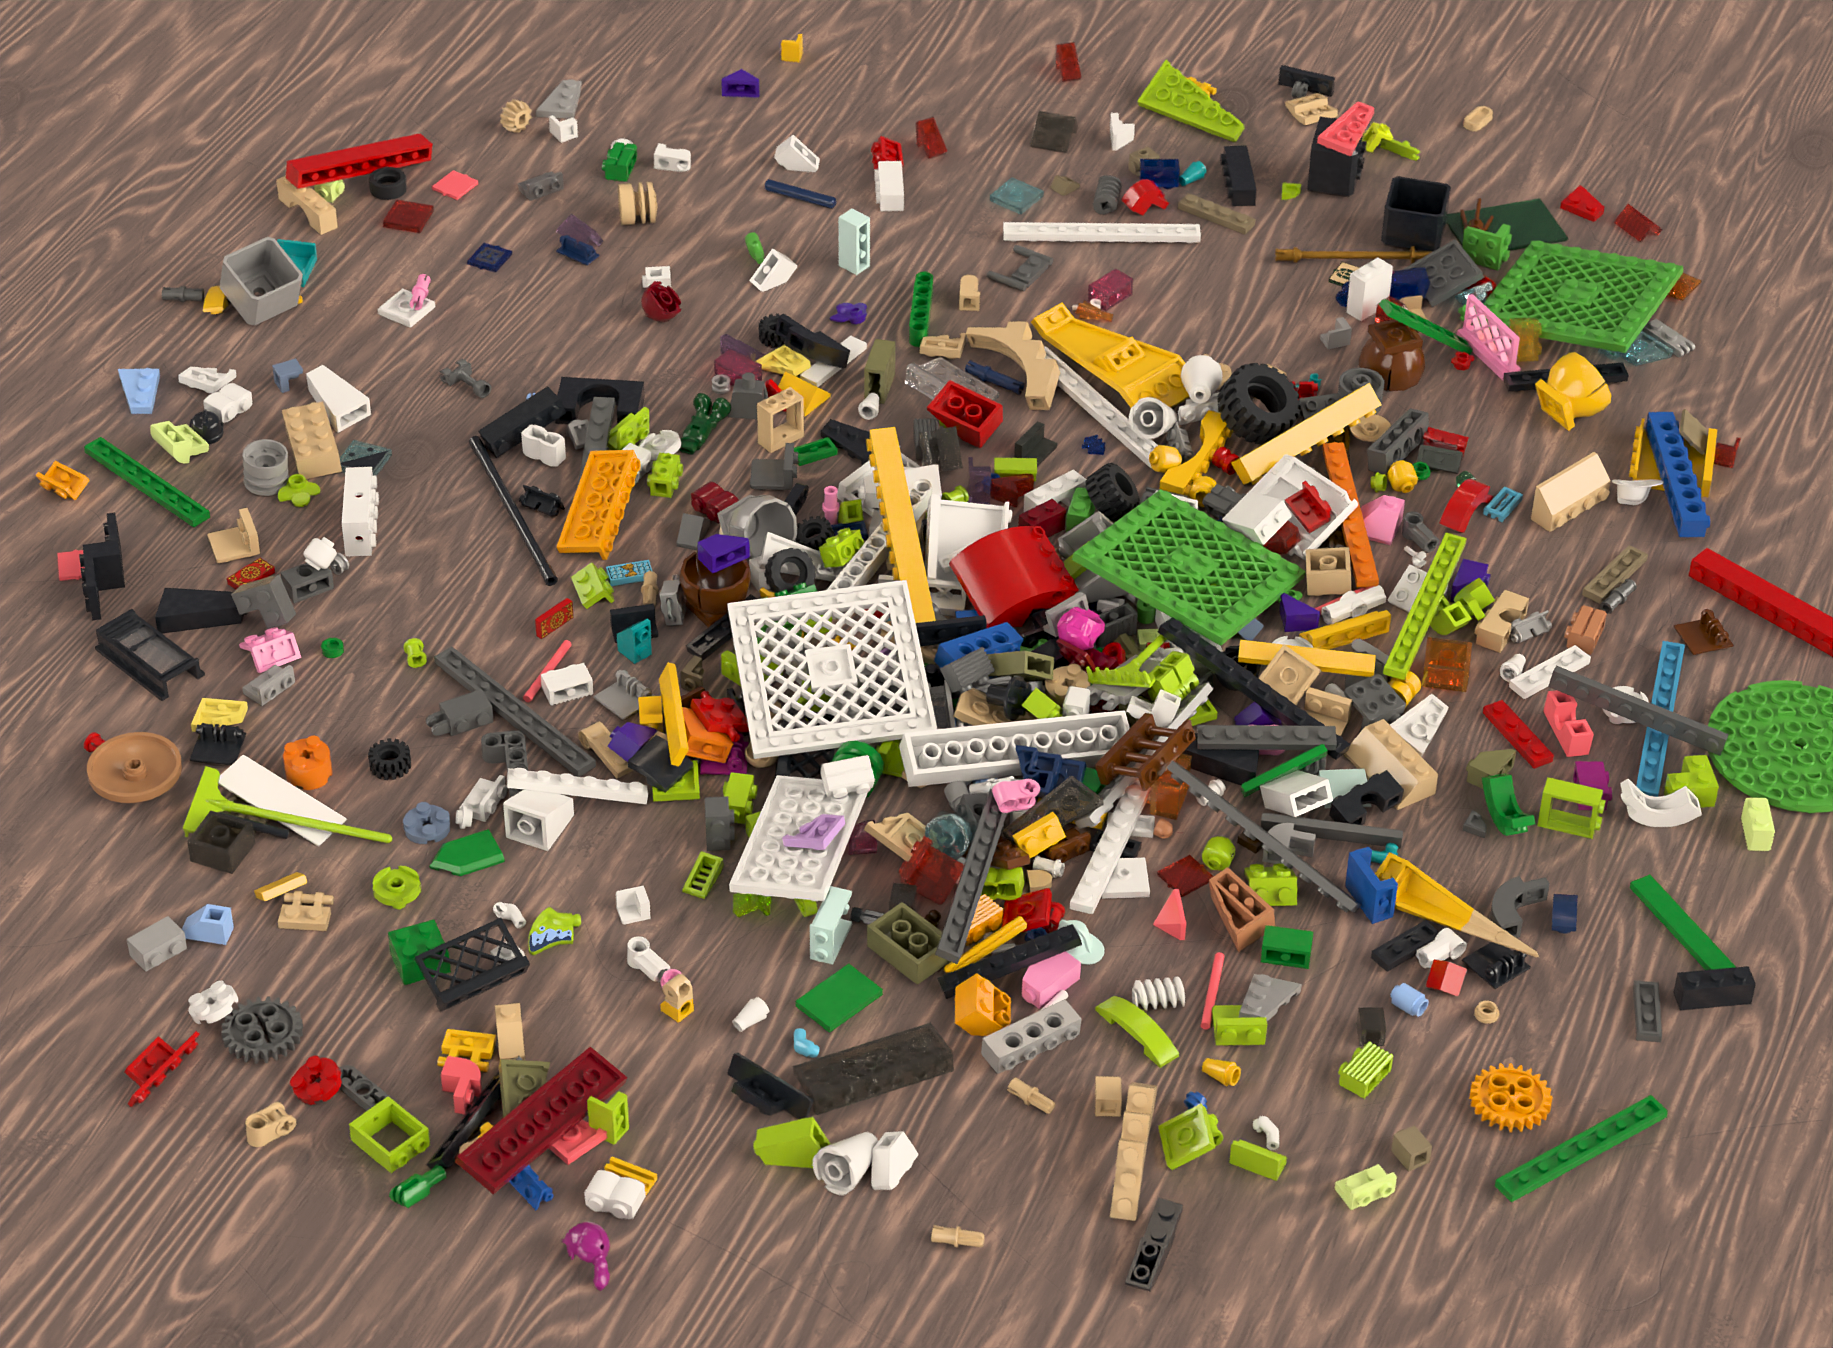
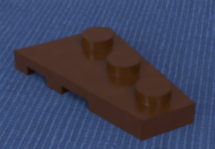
[959,836,1030,870]

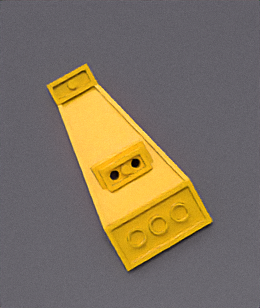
[1031,303,1190,408]

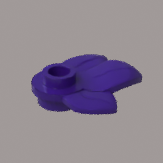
[830,302,867,324]

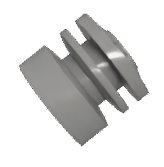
[242,439,289,496]

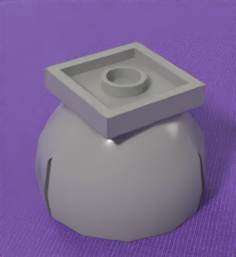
[717,495,797,561]

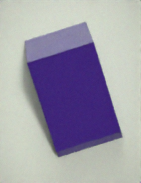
[721,69,760,98]
[1279,593,1320,632]
[1234,702,1282,726]

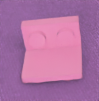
[239,627,301,673]

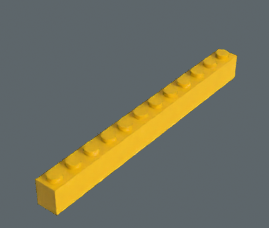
[866,427,936,623]

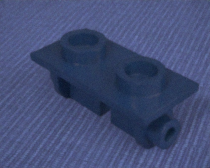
[556,235,600,265]

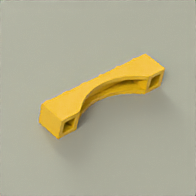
[1159,410,1233,498]

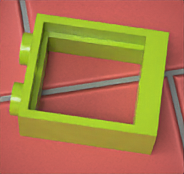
[1537,777,1606,839]
[349,1096,430,1173]

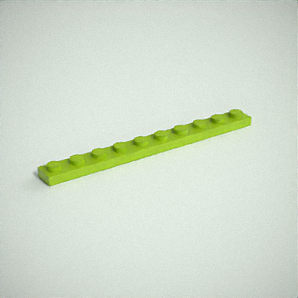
[1383,533,1467,680]

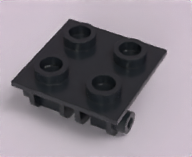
[190,723,246,765]
[1462,942,1531,989]

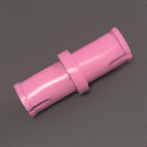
[410,274,431,310]
[822,486,840,525]

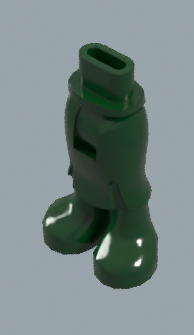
[679,393,731,455]

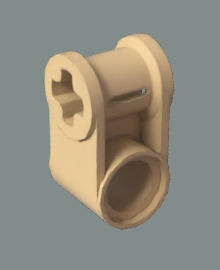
[246,1102,296,1147]

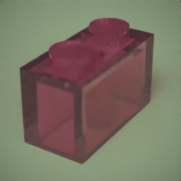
[1088,269,1133,312]
[714,349,762,386]

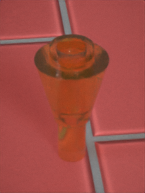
[1076,300,1114,322]

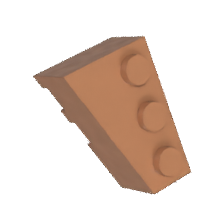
[1209,867,1275,952]

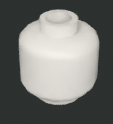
[303,537,337,570]

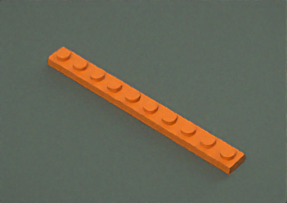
[1322,442,1379,587]

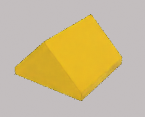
[778,371,831,417]

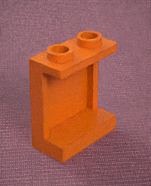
[682,707,733,763]

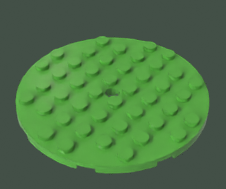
[1708,680,1833,813]

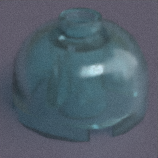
[923,813,972,862]

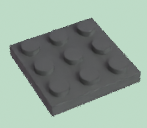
[1404,239,1484,307]

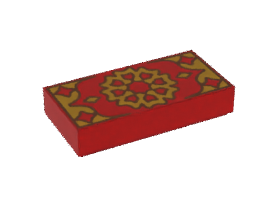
[227,558,275,590]
[535,598,574,639]

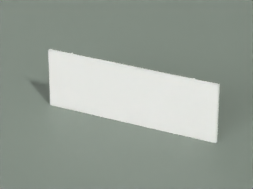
[218,755,347,846]

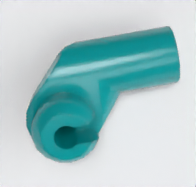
[1371,843,1398,864]

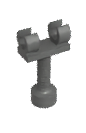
[439,359,491,398]

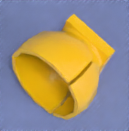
[1535,352,1611,431]

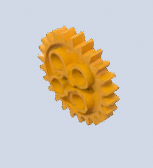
[1469,1063,1553,1132]

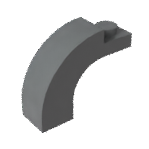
[1490,876,1550,938]

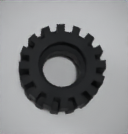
[759,313,791,348]
[795,516,835,551]
[368,738,411,780]

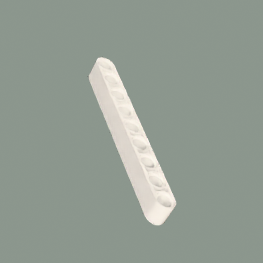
[827,478,932,619]

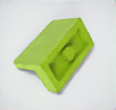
[994,458,1037,481]
[587,1091,629,1145]
[1229,1139,1287,1181]

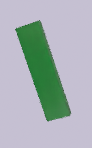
[1241,744,1328,798]

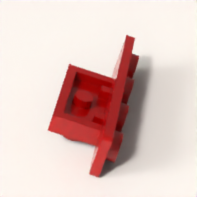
[124,1031,200,1107]

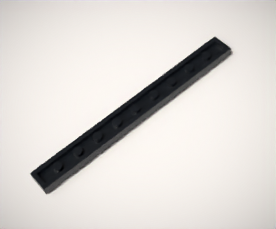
[1158,617,1351,760]

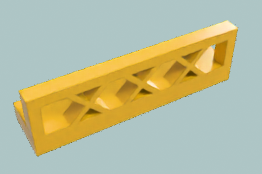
[1299,610,1391,650]

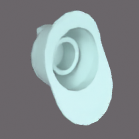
[1057,919,1104,965]

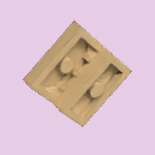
[1285,93,1338,125]

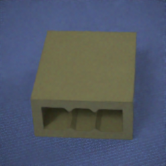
[864,339,895,404]
[986,651,1054,682]

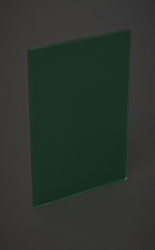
[1446,198,1568,251]

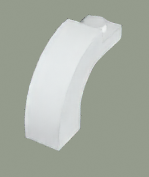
[1620,779,1702,827]

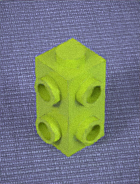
[647,453,683,498]
[819,528,864,568]
[723,772,758,824]

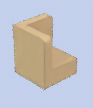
[1095,1077,1122,1117]

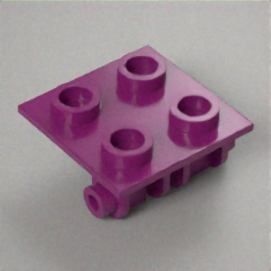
[700,732,749,775]

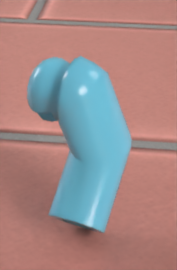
[794,1028,820,1058]

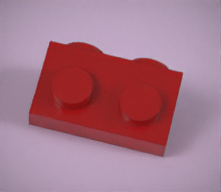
[1285,481,1331,534]

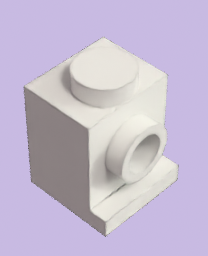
[642,266,671,288]

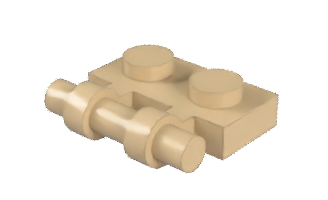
[278,891,334,931]

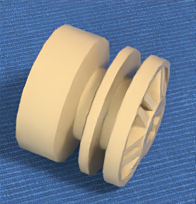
[618,182,657,225]

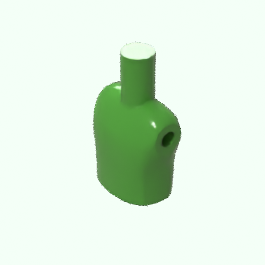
[745,232,764,264]

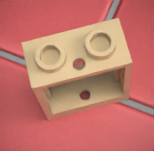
[757,387,804,453]

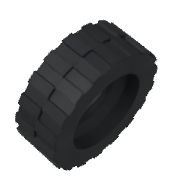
[764,548,816,592]

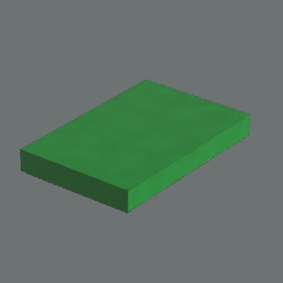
[796,964,883,1033]

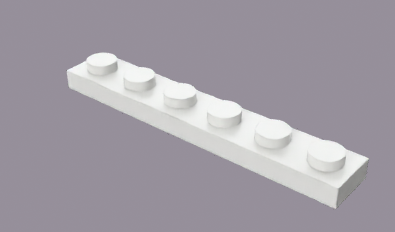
[507,768,648,804]

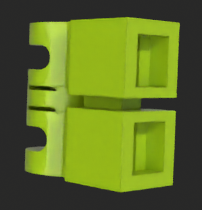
[1148,651,1199,702]

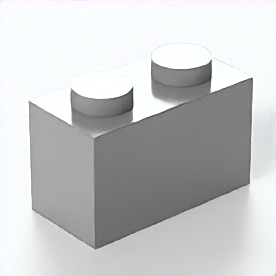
[127,916,187,972]

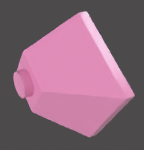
[1361,495,1405,545]

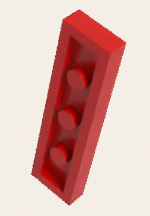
[1483,700,1554,769]

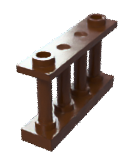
[1095,713,1196,791]

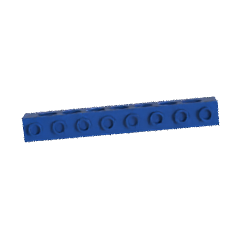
[1645,412,1710,537]

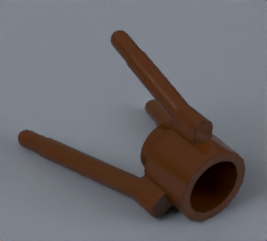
[1460,198,1494,231]

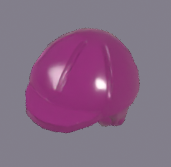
[562,1222,610,1291]

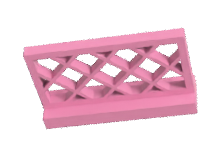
[1457,294,1521,380]

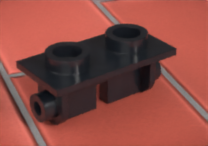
[519,484,565,517]

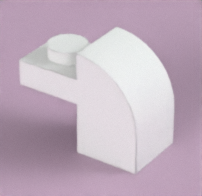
[1126,689,1181,727]

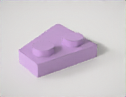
[782,814,846,850]

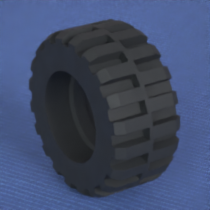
[1217,363,1301,445]

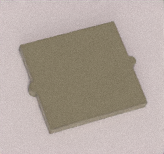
[1679,409,1708,455]

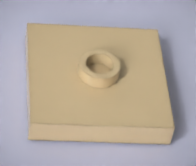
[1259,644,1321,705]

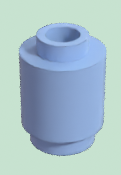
[1390,983,1429,1017]

